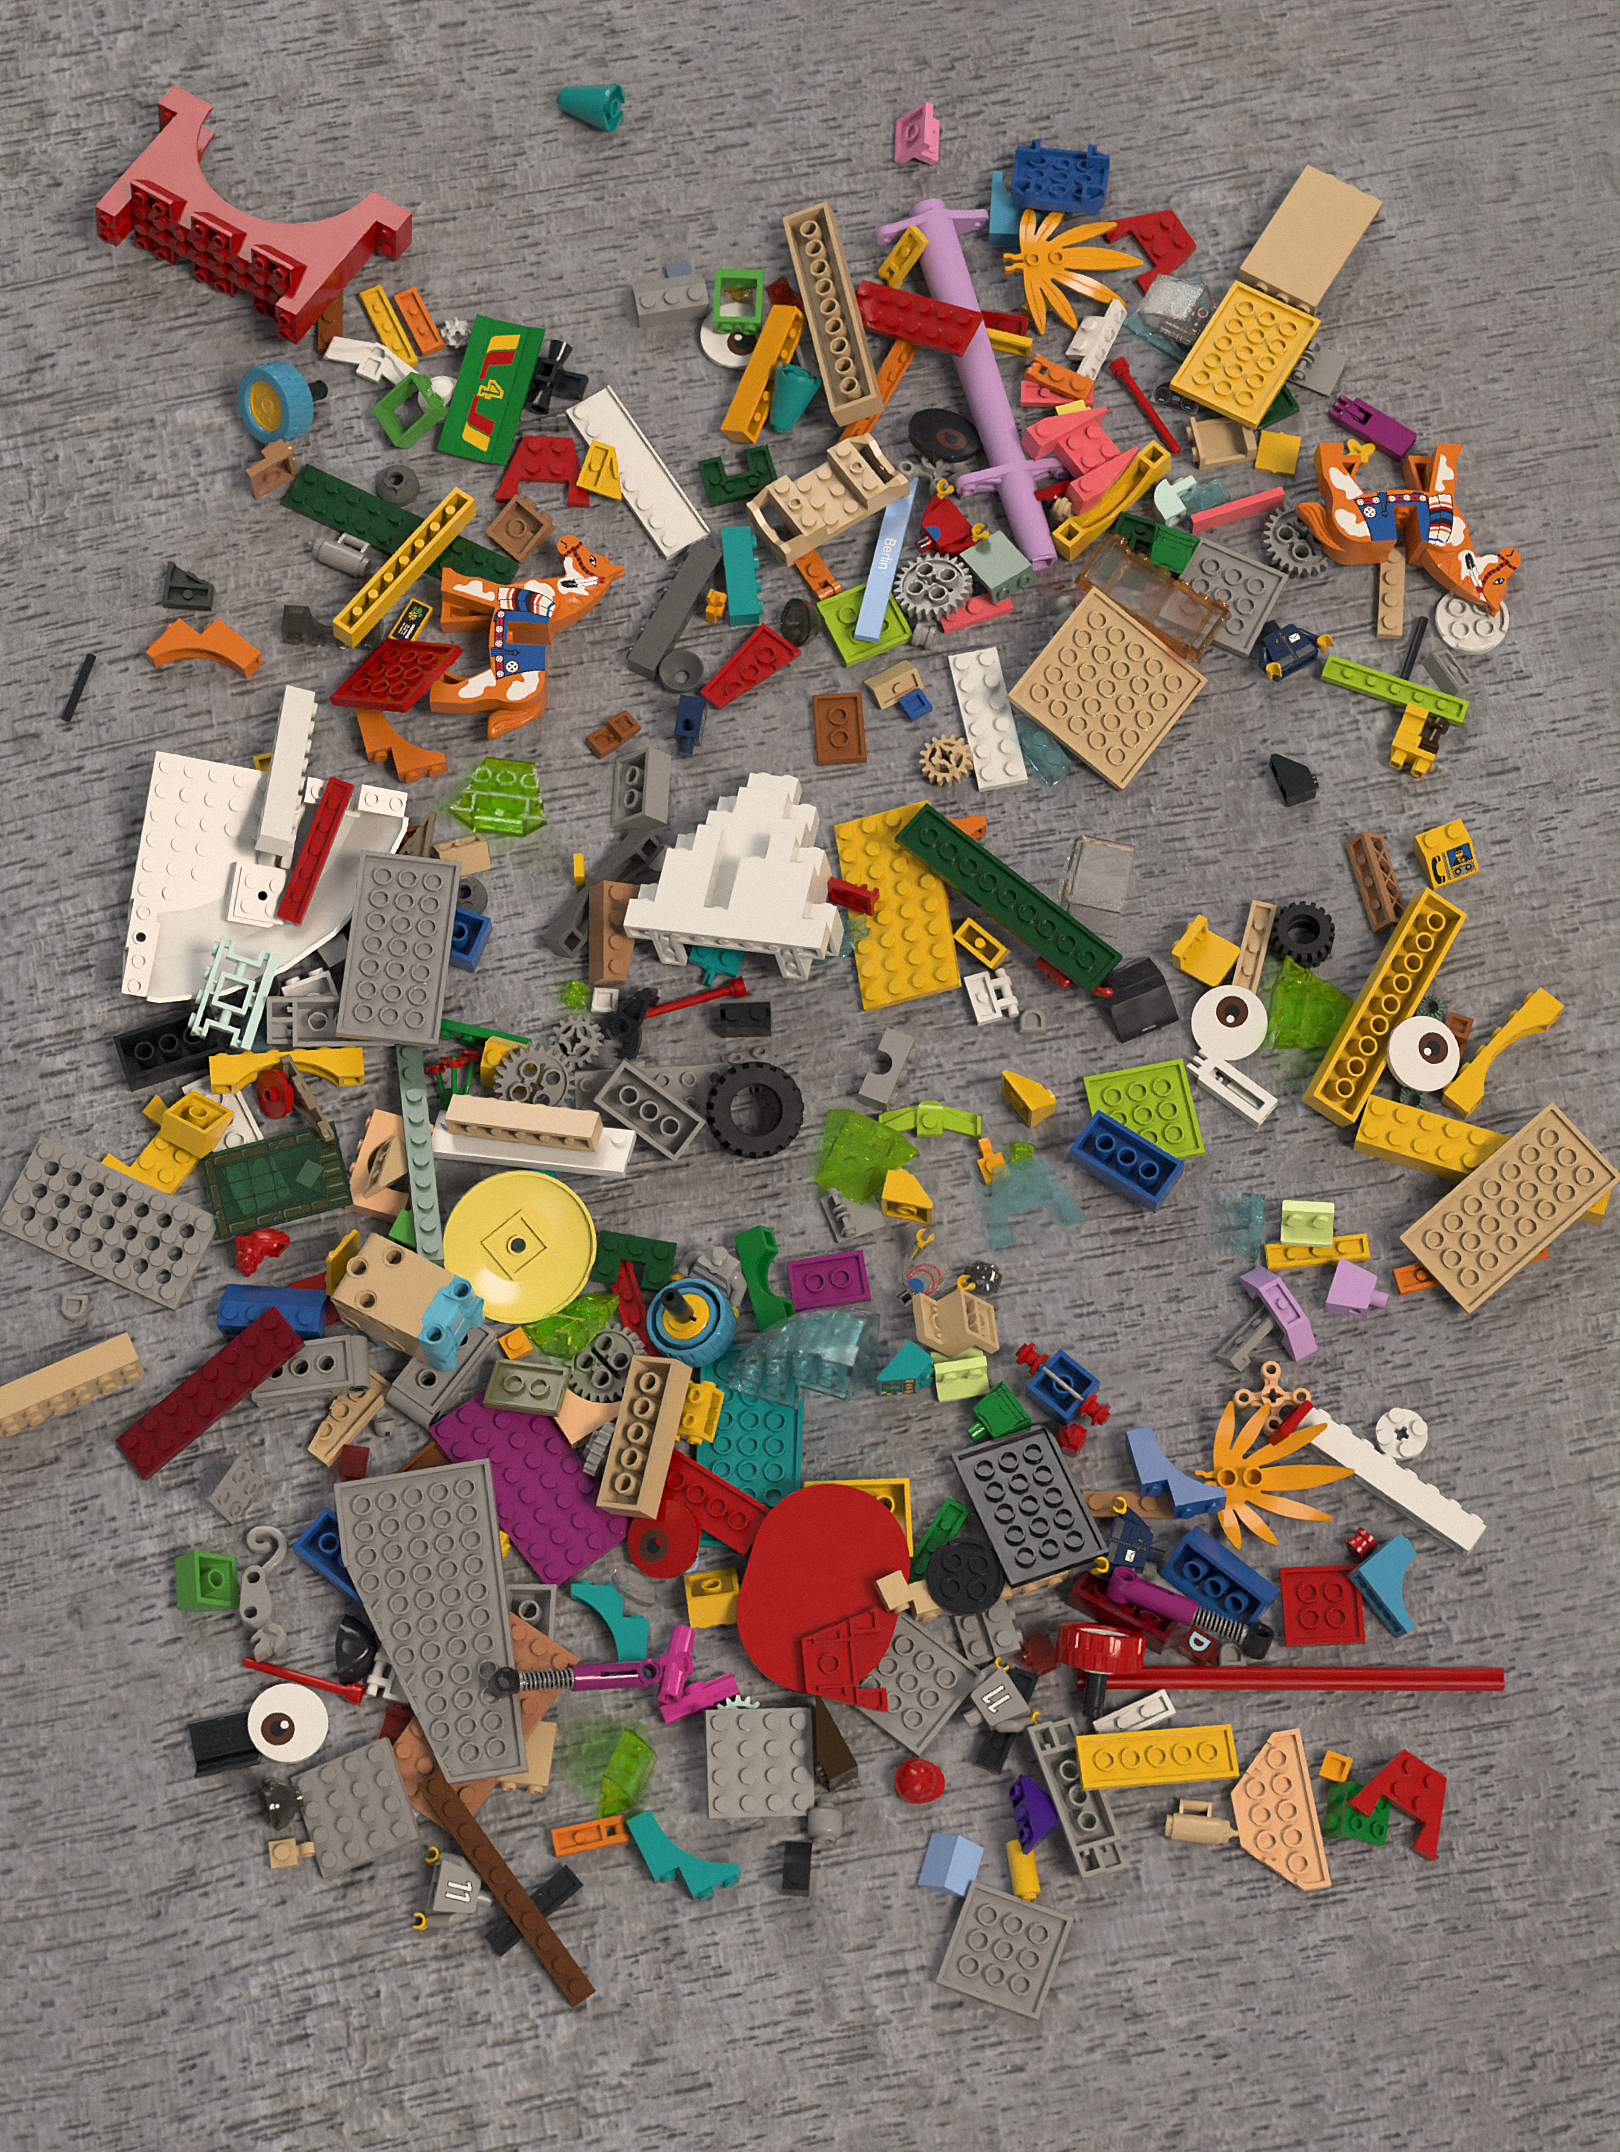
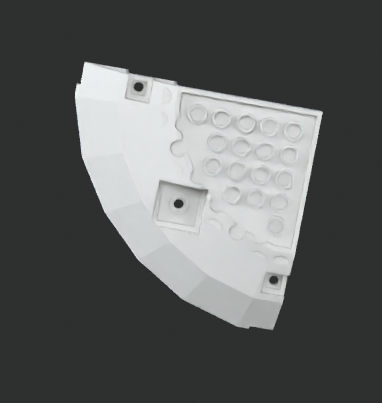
[121,751,409,1003]

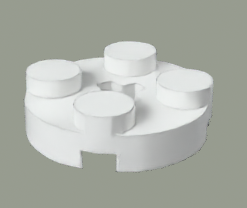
[1375,1408,1428,1461]

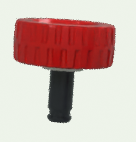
[1055,1622,1146,1719]

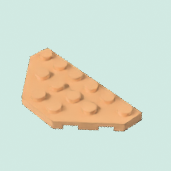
[1230,1728,1331,1892]

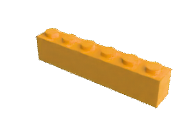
[720,305,808,444]

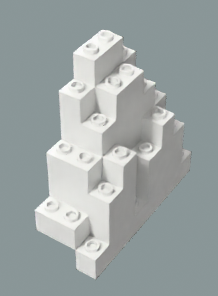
[623,772,844,980]

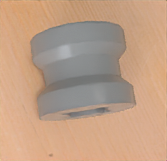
[911,621,938,651]

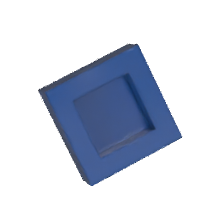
[898,688,933,723]

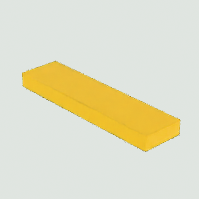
[359,284,419,367]
[1264,1233,1370,1271]

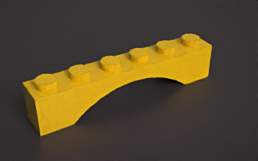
[1052,440,1171,562]
[1441,987,1564,1121]
[209,1046,365,1095]

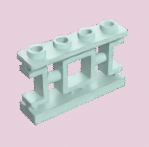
[187,936,281,1052]

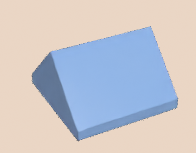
[918,1833,984,1899]

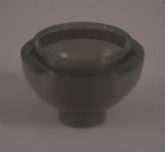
[780,598,825,648]
[257,1777,304,1831]

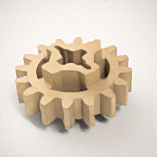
[919,734,974,787]

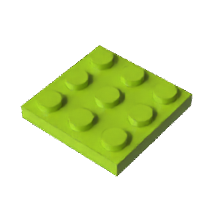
[816,582,913,668]

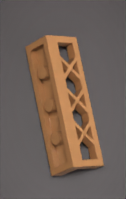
[1345,832,1406,933]

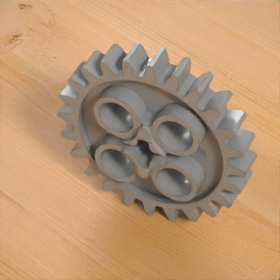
[1261,502,1334,578]
[893,553,973,622]
[493,1041,576,1107]
[565,1322,648,1403]

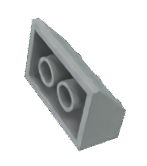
[631,272,710,329]
[611,746,671,830]
[506,1584,557,1642]

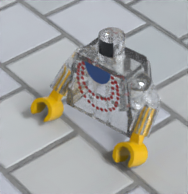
[896,1228,976,1308]

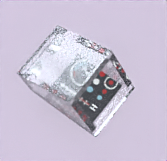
[1136,274,1218,349]

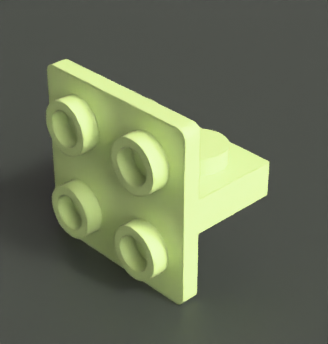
[1280,1200,1335,1248]
[931,1345,990,1402]

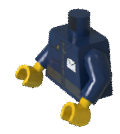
[1259,620,1334,682]
[1091,1497,1166,1578]

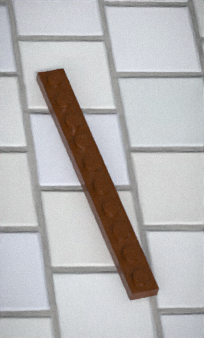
[417,1769,596,2008]

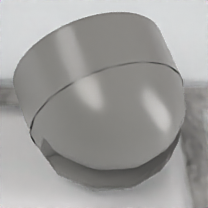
[374,1418,395,1438]

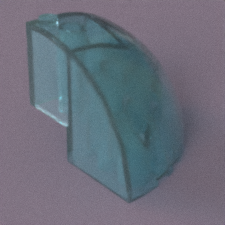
[724,1307,880,1410]

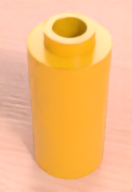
[1005,1839,1041,1901]

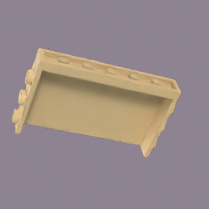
[1237,164,1383,317]

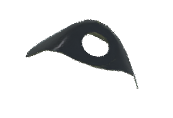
[335,1615,378,1686]

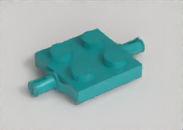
[688,945,746,987]

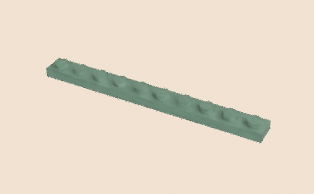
[395,1045,444,1265]

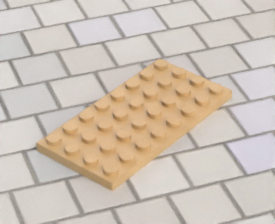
[1399,1102,1620,1315]

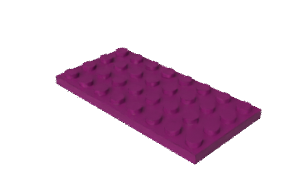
[427,1388,631,1589]

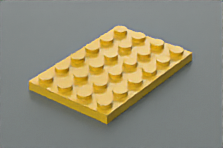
[1169,280,1321,430]

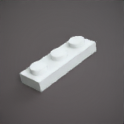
[1092,1689,1176,1734]

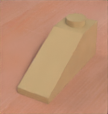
[362,1135,408,1199]

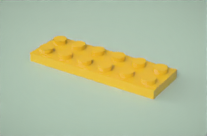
[1074,1724,1240,1791]

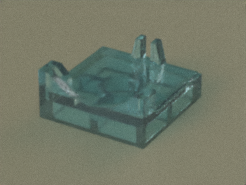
[1235,1192,1265,1260]

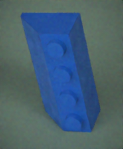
[216,1284,330,1340]
[1160,1526,1280,1626]

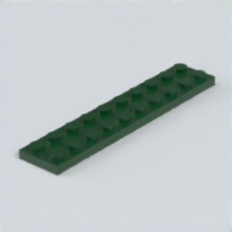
[283,464,519,585]
[894,803,1123,995]

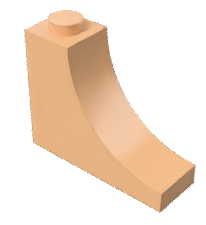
[550,1388,621,1451]

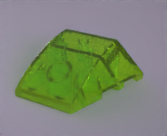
[448,757,547,838]
[1266,955,1353,1049]
[816,1109,919,1205]
[521,1292,620,1359]
[596,1722,658,1819]

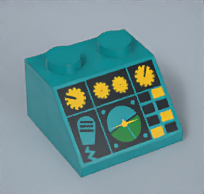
[876,1340,934,1396]

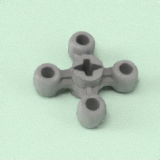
[896,446,966,498]

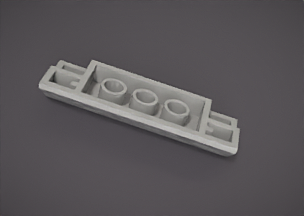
[267,996,395,1047]
[1026,1717,1128,1880]

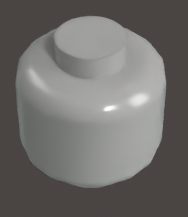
[807,1802,843,1844]

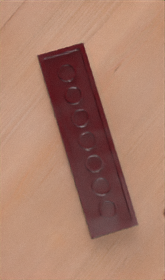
[115,1305,306,1481]

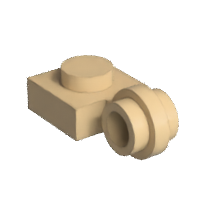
[1050,497,1076,526]

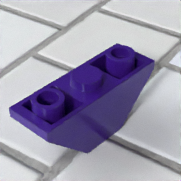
[1009,1774,1058,1855]

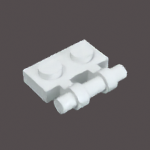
[963,968,1019,1026]
[366,1644,410,1706]

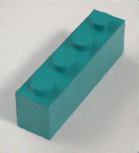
[721,526,764,627]

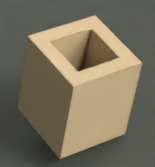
[874,1570,914,1614]

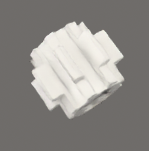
[440,317,471,349]

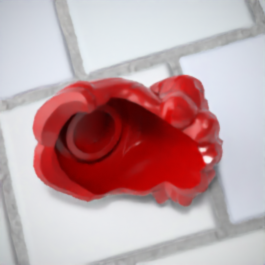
[235,1228,290,1277]

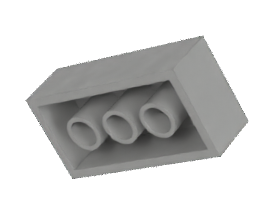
[593,1058,706,1162]

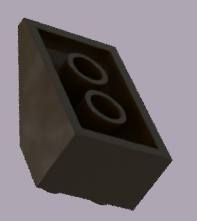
[815,1696,858,1792]

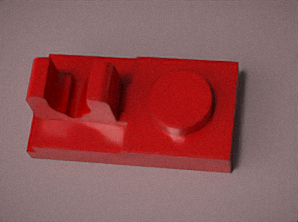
[981,309,1029,337]
[1034,478,1076,502]
[827,877,880,916]

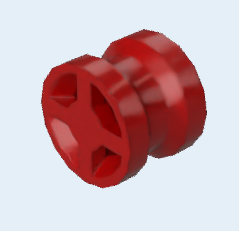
[1344,1527,1377,1561]

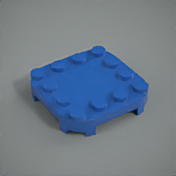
[1010,139,1110,216]

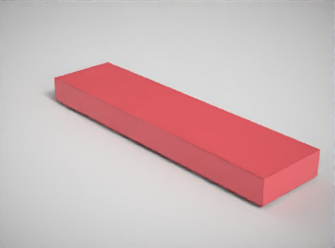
[1189,487,1285,534]

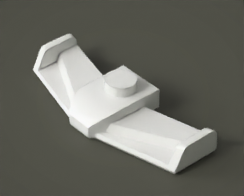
[323,336,419,398]

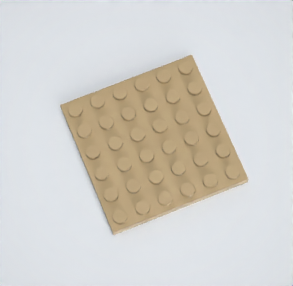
[1005,586,1208,792]

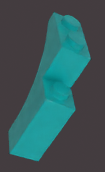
[571,1580,650,1678]
[626,1809,742,1901]

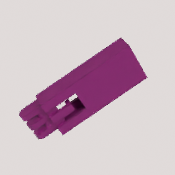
[1327,395,1418,464]

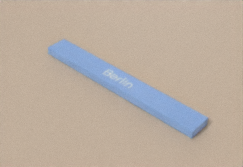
[854,477,919,643]

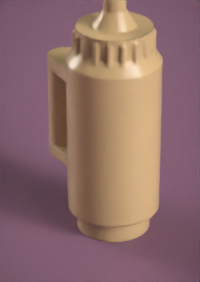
[1165,1798,1239,1845]

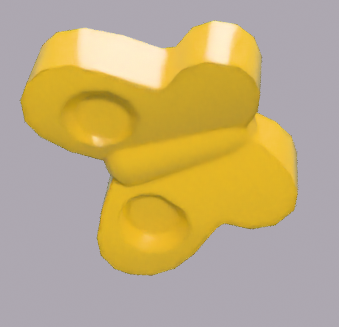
[1347,439,1375,466]

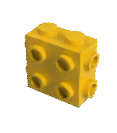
[675,1380,725,1445]

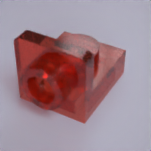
[379,1705,413,1746]

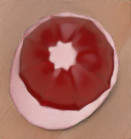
[893,1758,945,1804]

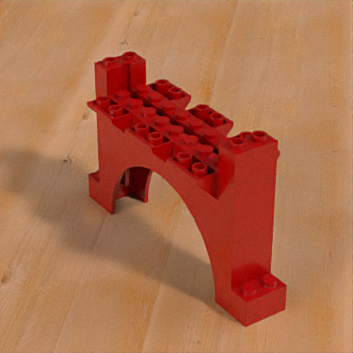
[95,85,412,345]

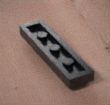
[975,1666,1039,1775]
[484,1865,584,1957]

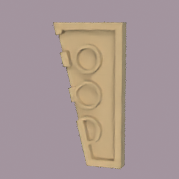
[308,1367,392,1468]

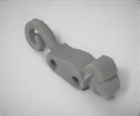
[239,1525,289,1663]

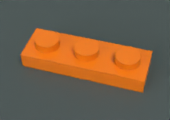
[393,287,445,357]

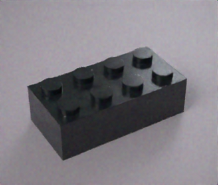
[113,1005,226,1092]

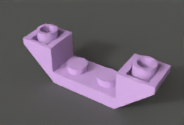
[1239,1266,1318,1363]

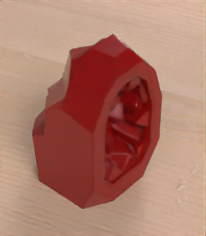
[1056,1423,1088,1458]

